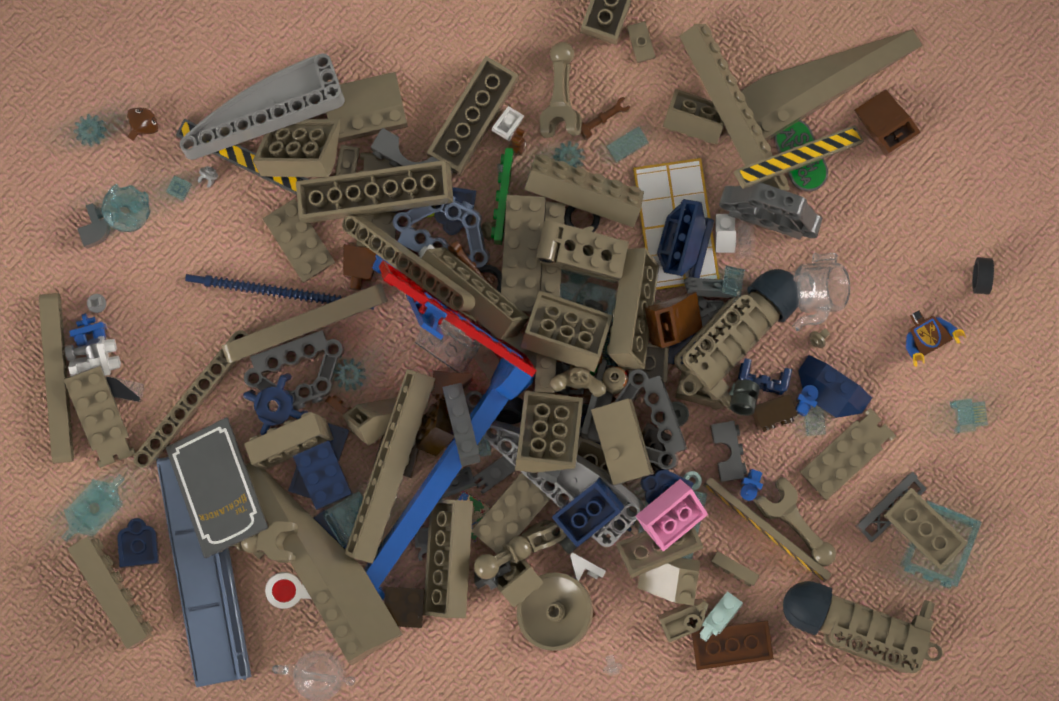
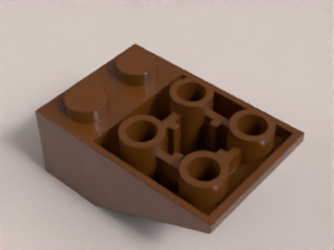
[854,89,921,157]
[645,292,703,348]

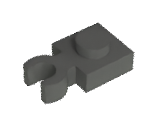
[415,527,429,561]

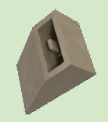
[342,397,397,445]

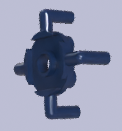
[737,358,792,395]
[243,373,308,435]

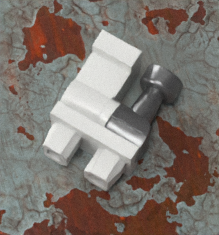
[65,336,121,376]

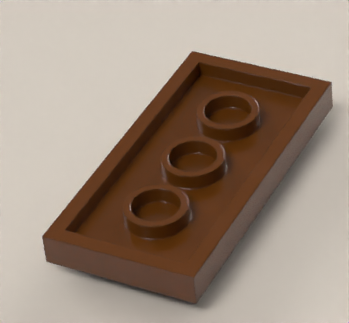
[691,620,774,670]

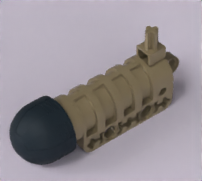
[674,269,802,410]
[783,581,943,673]

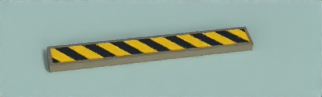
[734,125,864,189]
[703,478,831,582]

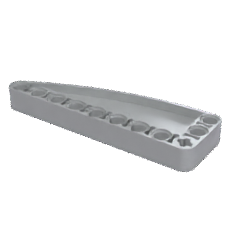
[180,53,345,160]
[484,421,644,547]

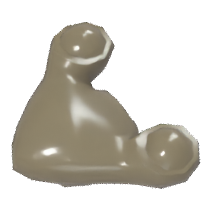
[550,365,606,397]

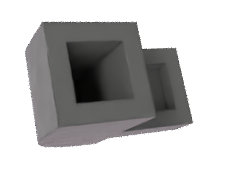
[77,203,111,249]

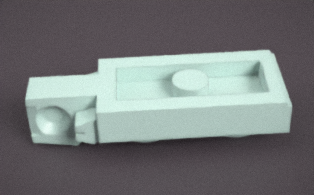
[700,591,743,641]

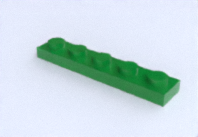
[491,148,514,245]

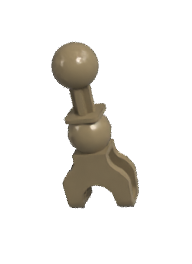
[474,520,567,579]
[221,521,299,563]

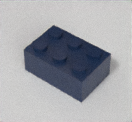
[293,440,353,510]
[552,477,625,547]

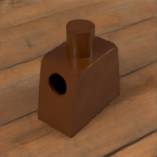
[343,244,376,291]

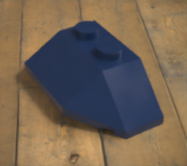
[657,199,706,276]
[798,355,873,418]

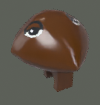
[127,107,158,141]

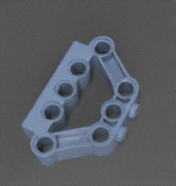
[393,196,490,267]

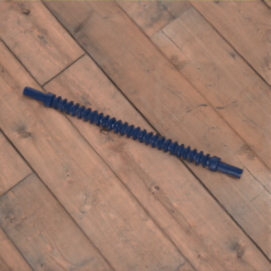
[185,274,375,310]

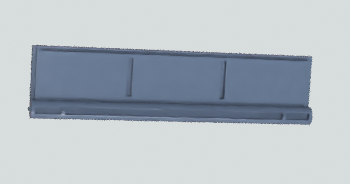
[157,457,252,687]

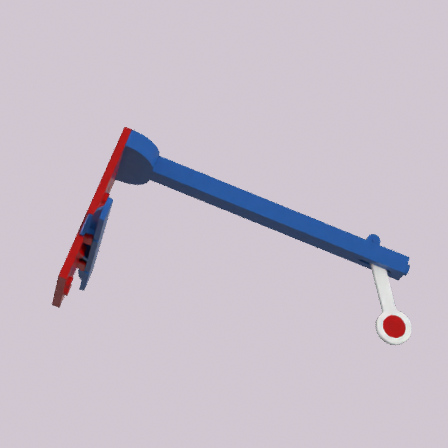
[265,260,537,609]

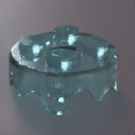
[101,184,151,232]

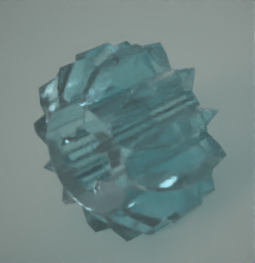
[73,114,107,147]
[553,141,585,168]
[334,358,366,391]

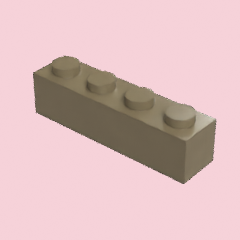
[711,551,760,587]

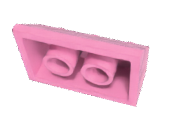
[636,479,708,551]

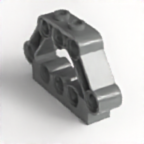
[719,182,823,240]
[244,330,344,410]
[611,369,687,470]

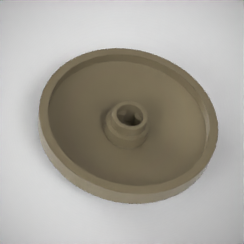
[517,572,593,651]

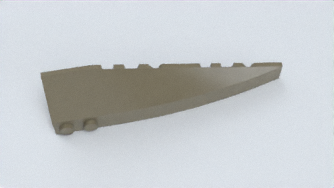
[741,30,922,142]

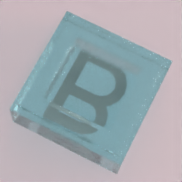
[166,175,192,201]

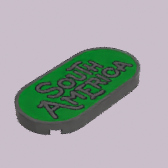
[774,120,828,192]

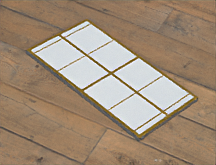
[633,158,720,290]

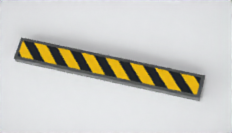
[176,119,309,195]

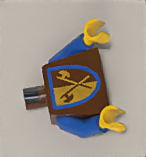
[906,310,966,367]

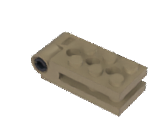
[536,221,629,283]

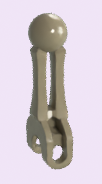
[540,42,582,138]
[754,477,836,567]

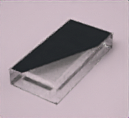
[106,376,145,403]

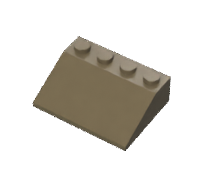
[326,72,408,143]
[253,119,341,177]
[520,291,613,372]
[515,391,583,473]

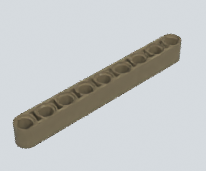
[342,215,475,311]
[221,283,388,364]
[39,293,74,464]
[134,330,248,468]

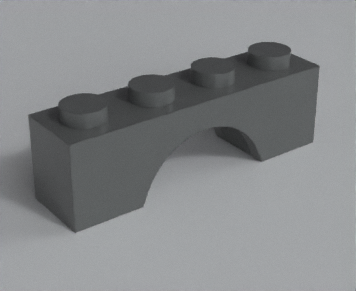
[371,128,439,167]
[443,383,481,466]

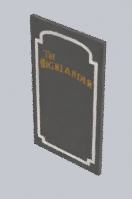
[165,417,268,559]

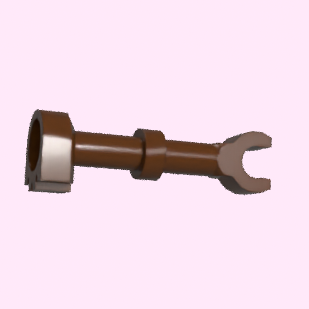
[580,97,630,140]
[508,128,526,156]
[447,241,495,285]

